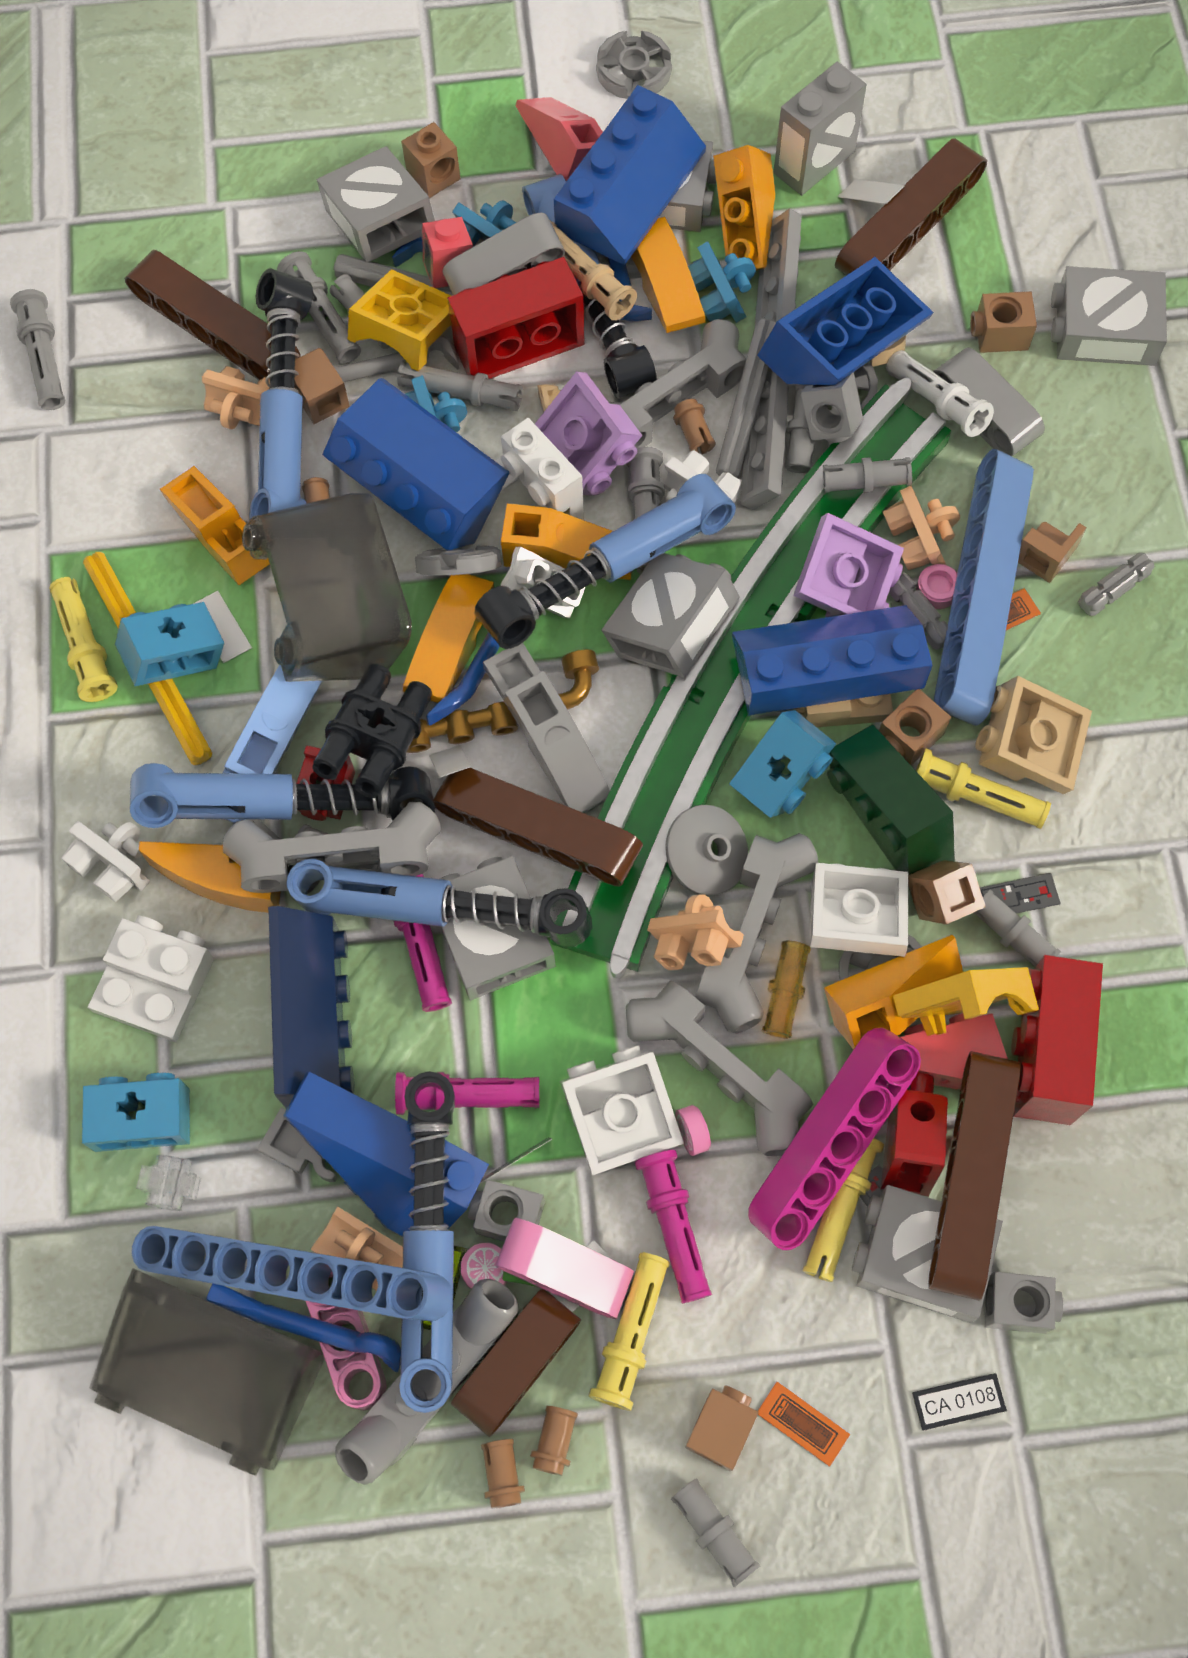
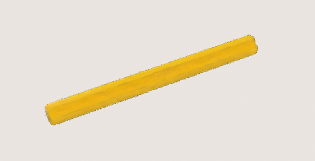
[83,552,212,765]

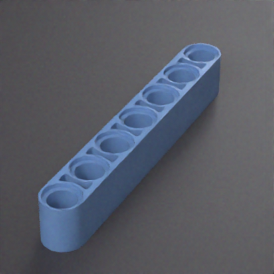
[934,449,1034,726]
[132,1226,452,1321]

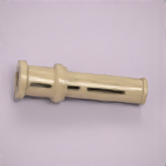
[550,220,637,320]

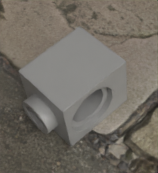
[801,372,863,443]
[468,1180,545,1242]
[985,1272,1063,1334]

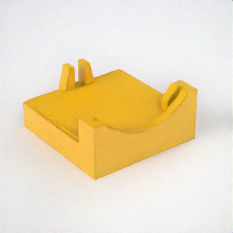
[347,269,451,372]
[893,967,1039,1036]

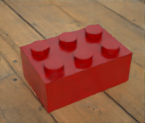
[447,257,585,379]
[1011,955,1103,1125]

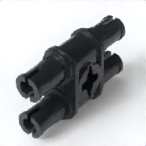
[312,664,432,798]

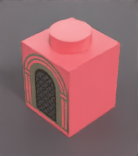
[422,217,473,288]

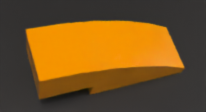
[631,217,706,333]
[160,466,274,585]
[403,574,494,703]
[139,841,281,913]

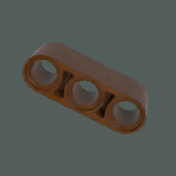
[451,1289,582,1438]

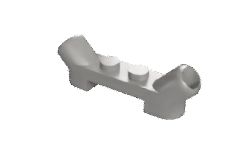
[609,319,746,448]
[223,802,441,893]
[695,833,818,1033]
[626,981,813,1156]
[335,1279,518,1485]

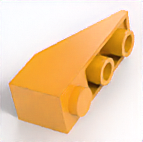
[713,145,775,271]
[501,503,632,580]
[824,935,963,1050]

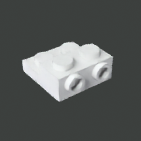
[501,418,584,520]
[810,863,908,957]
[88,915,214,1043]
[560,1045,684,1175]

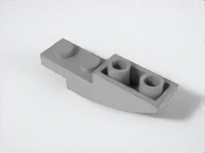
[483,643,610,813]

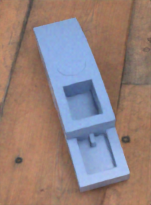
[223,653,326,823]

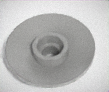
[666,805,748,896]

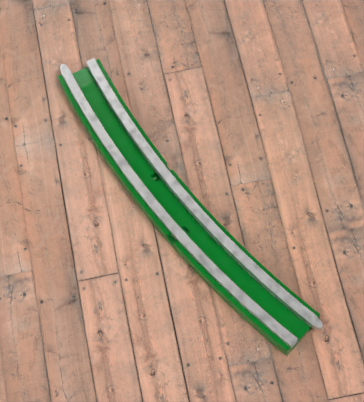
[550,378,952,978]

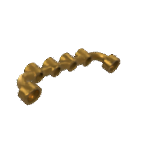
[380,649,599,753]

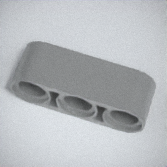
[442,213,565,295]
[933,348,1045,456]

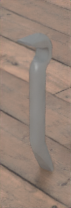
[334,335,459,382]

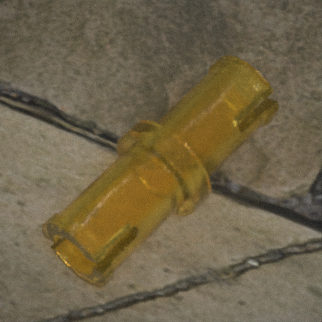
[762,940,811,1039]

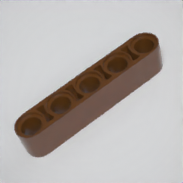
[835,138,988,275]
[124,250,301,380]
[433,768,643,887]
[928,1051,1020,1301]

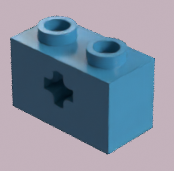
[115,602,224,686]
[729,710,837,818]
[82,1073,190,1152]

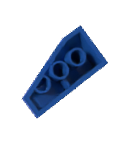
[283,1072,489,1237]

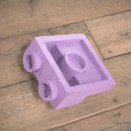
[535,371,642,495]
[793,513,904,617]

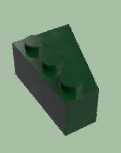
[827,724,955,890]

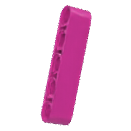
[748,1028,921,1250]

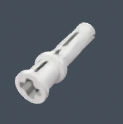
[886,350,994,437]

